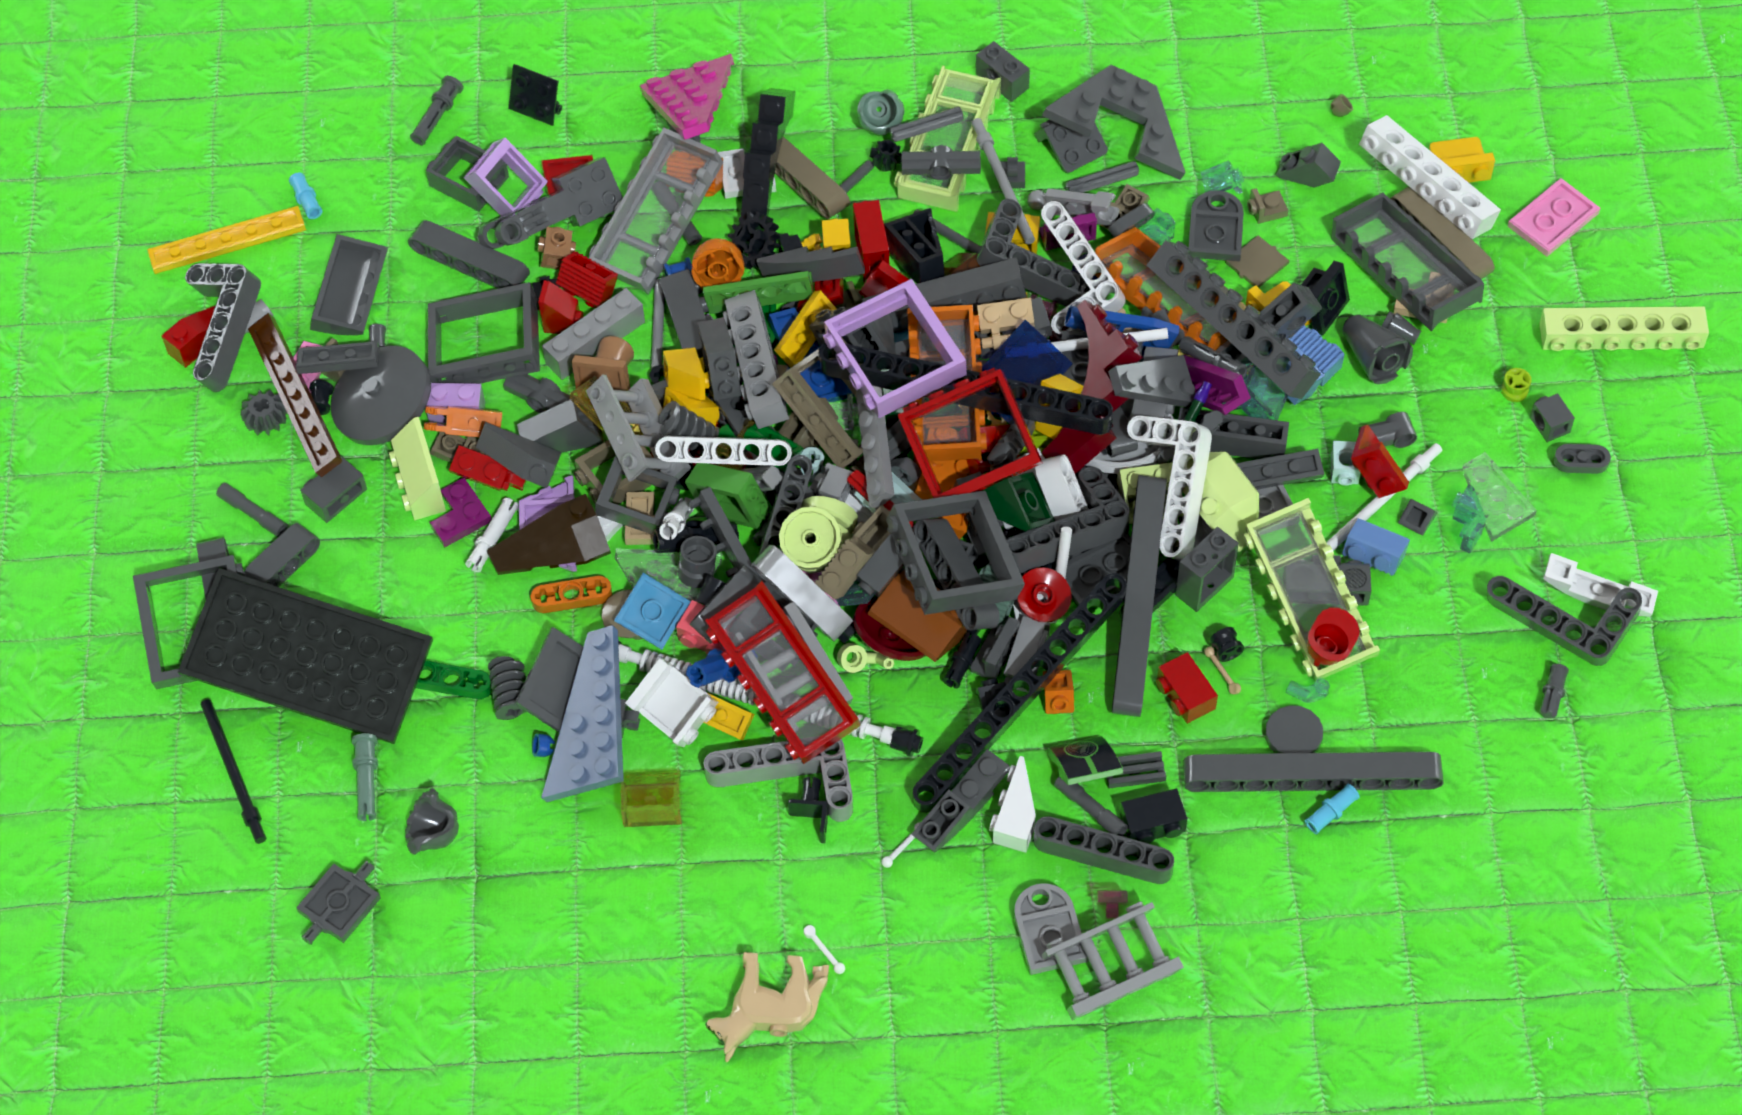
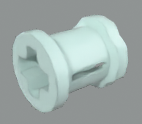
[801,447,825,482]

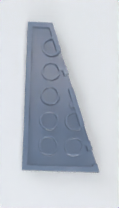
[541,625,624,802]

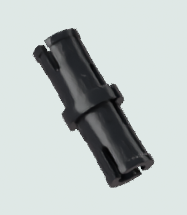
[943,632,981,688]

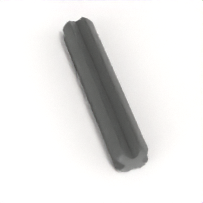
[890,106,963,142]
[1065,161,1139,193]

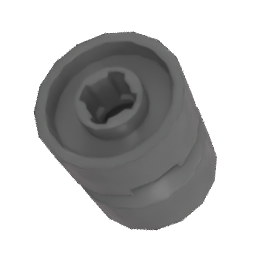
[678,536,717,588]

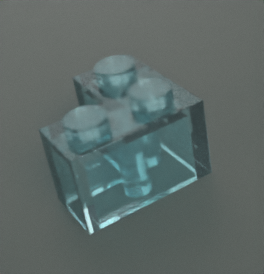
[1222,363,1288,420]

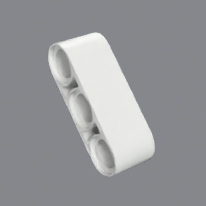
[1035,455,1089,521]

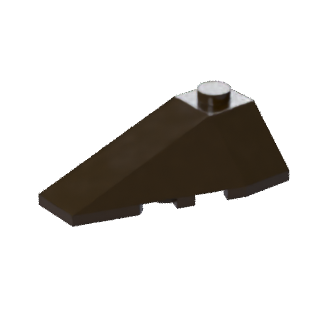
[487,494,611,575]

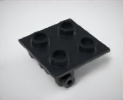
[509,64,562,126]

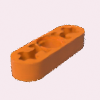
[531,576,612,613]

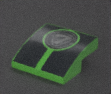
[1048,736,1123,785]

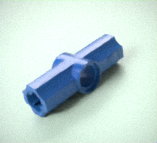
[686,648,759,688]

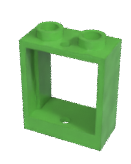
[685,463,771,529]

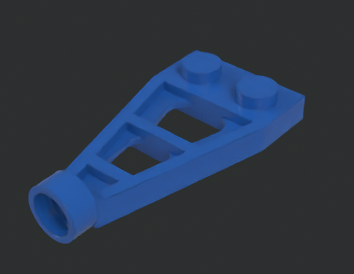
[1064,305,1179,358]

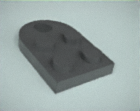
[1188,190,1244,261]

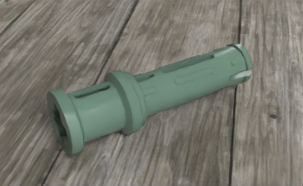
[352,733,378,821]

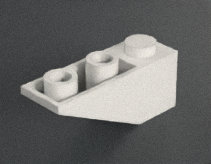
[989,756,1036,853]

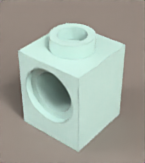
[1331,441,1361,486]

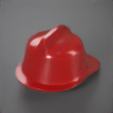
[1307,607,1360,667]

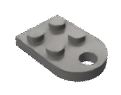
[1014,883,1088,975]

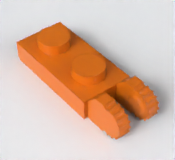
[424,406,502,437]

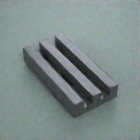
[1107,751,1166,789]

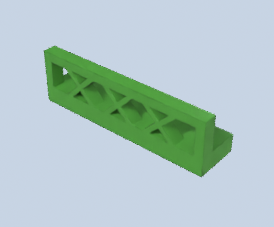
[703,271,814,314]

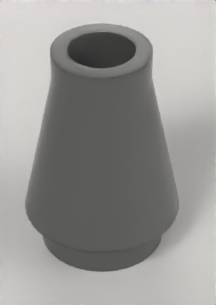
[1382,311,1421,345]

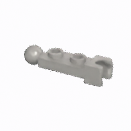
[1027,188,1119,226]

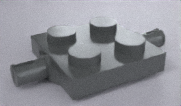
[296,861,381,945]

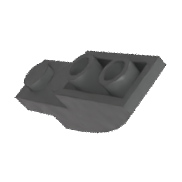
[912,749,1010,853]

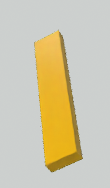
[147,206,306,274]

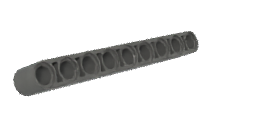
[1112,475,1167,717]
[1183,752,1444,792]

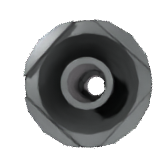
[1343,314,1413,384]

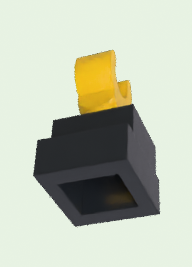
[777,233,823,253]

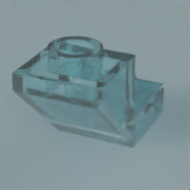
[1452,484,1486,554]

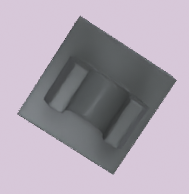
[999,157,1025,188]
[621,699,640,738]

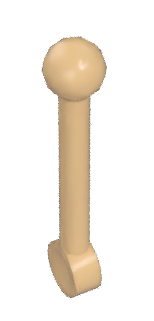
[1204,646,1241,694]

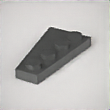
[1108,355,1196,408]

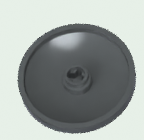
[331,346,431,445]

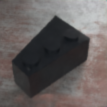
[884,208,945,284]

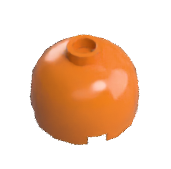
[691,238,745,288]

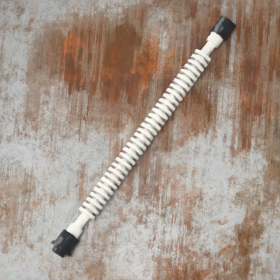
[618,641,923,757]

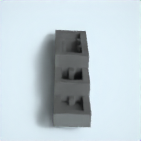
[757,246,865,282]

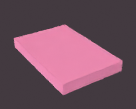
[1508,178,1600,257]

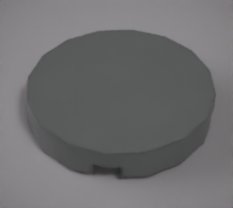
[1266,705,1323,753]

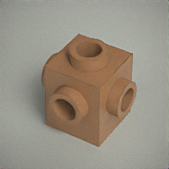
[537,227,576,270]

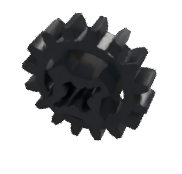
[728,212,781,270]

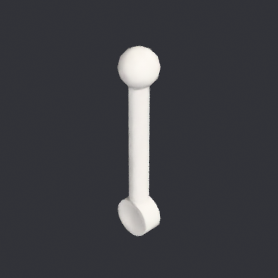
[881,822,921,868]
[804,925,845,974]

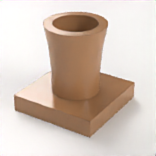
[572,336,634,404]

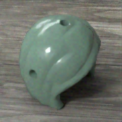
[857,89,905,135]

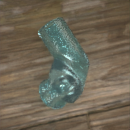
[1286,678,1330,703]

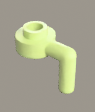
[837,643,894,673]

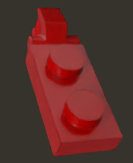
[449,445,526,491]

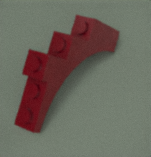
[1042,300,1143,474]

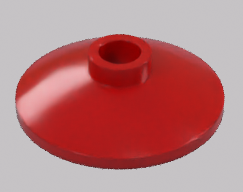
[1017,568,1072,622]

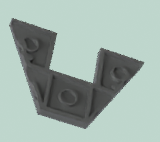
[1042,65,1185,180]

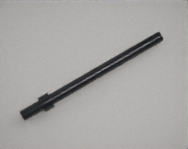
[200,699,267,844]

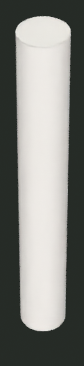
[1055,527,1072,579]

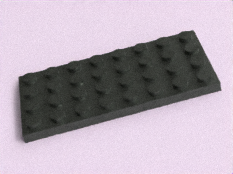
[178,568,433,744]

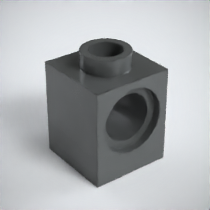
[1530,393,1575,442]

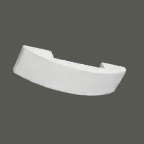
[1543,553,1658,617]

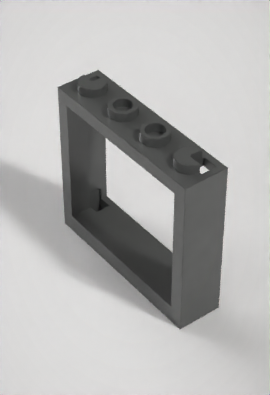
[428,282,540,384]
[886,491,1025,615]
[133,555,245,689]

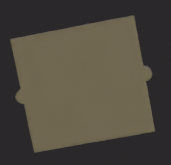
[1226,236,1289,288]

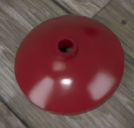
[853,598,926,661]

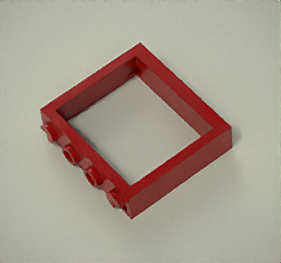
[898,368,1043,498]

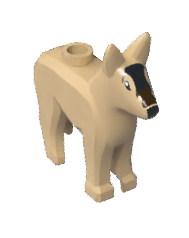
[705,952,829,1062]

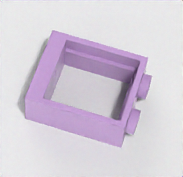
[464,137,548,216]

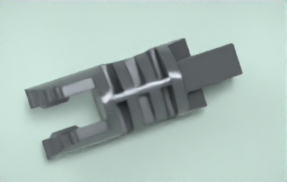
[987,419,1036,471]

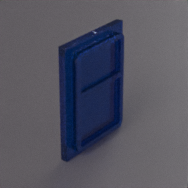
[982,319,1073,425]

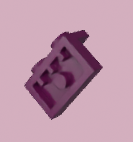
[1039,213,1097,251]

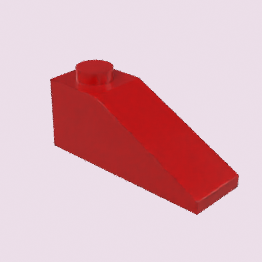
[161,305,216,368]

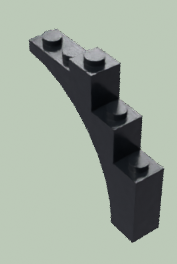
[741,88,795,231]

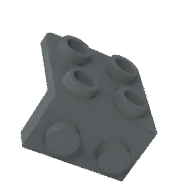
[1034,119,1108,173]

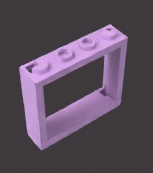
[823,279,967,418]

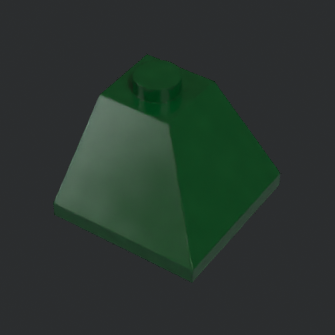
[982,472,1055,531]

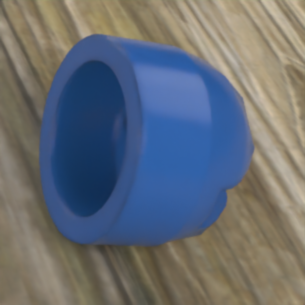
[532,734,555,757]

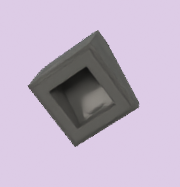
[1398,499,1438,536]

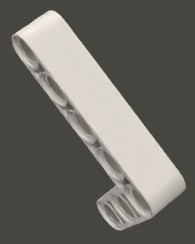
[1041,201,1125,339]
[1127,416,1212,560]

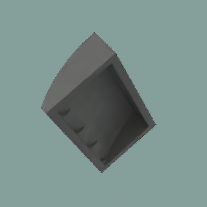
[310,234,388,335]

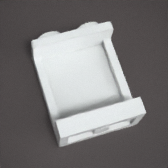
[625,658,719,747]

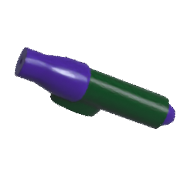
[1183,381,1212,422]

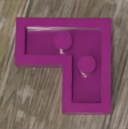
[430,478,492,548]

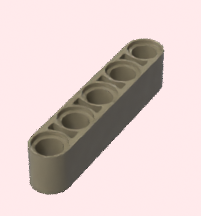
[775,137,850,219]
[1390,186,1494,279]

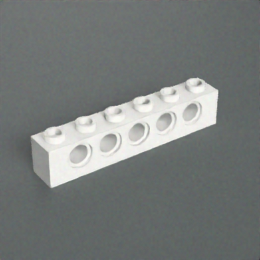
[1359,115,1501,239]

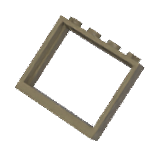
[772,337,893,468]

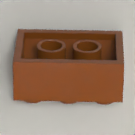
[868,570,968,662]

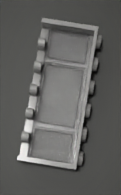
[588,128,724,295]

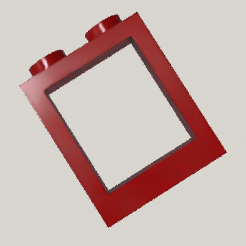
[853,200,890,283]

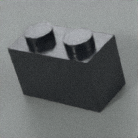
[1120,788,1188,844]

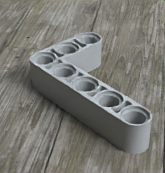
[704,736,853,822]

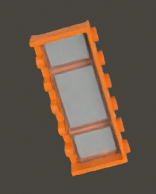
[1095,227,1236,351]
[907,305,987,465]

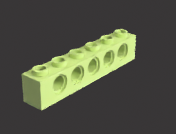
[1539,307,1709,351]

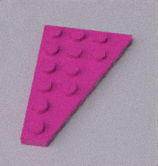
[640,54,734,140]

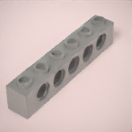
[723,290,789,429]

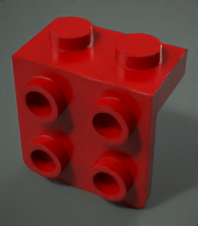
[1351,425,1409,498]

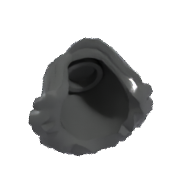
[405,788,459,854]

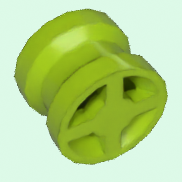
[1501,368,1531,402]

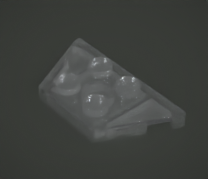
[615,548,722,602]

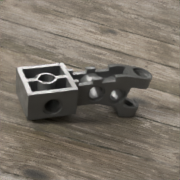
[478,157,623,249]

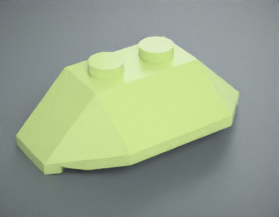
[1182,452,1259,552]

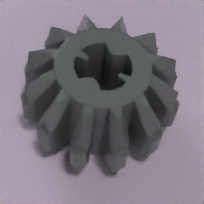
[241,390,287,435]

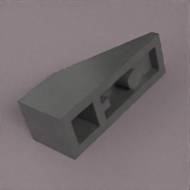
[476,422,562,488]

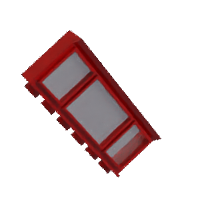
[705,581,861,765]

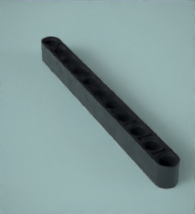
[819,343,1113,435]
[913,573,1127,813]

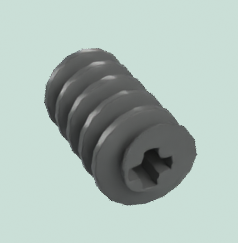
[659,401,719,456]
[488,656,527,720]

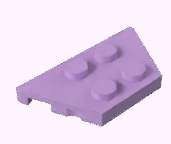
[519,476,577,572]

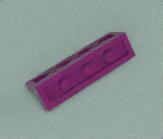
[1184,355,1251,415]

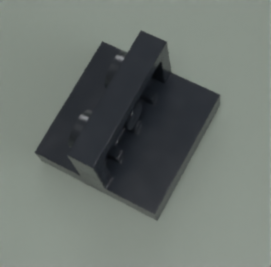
[1301,260,1350,336]

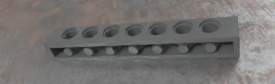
[1147,240,1321,400]

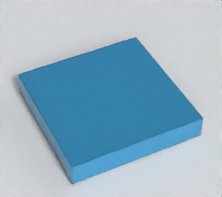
[614,573,691,650]

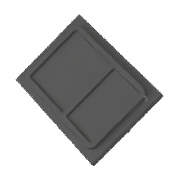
[515,627,583,733]

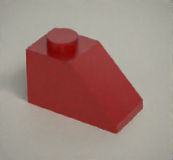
[538,280,583,334]

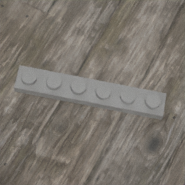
[856,386,894,509]

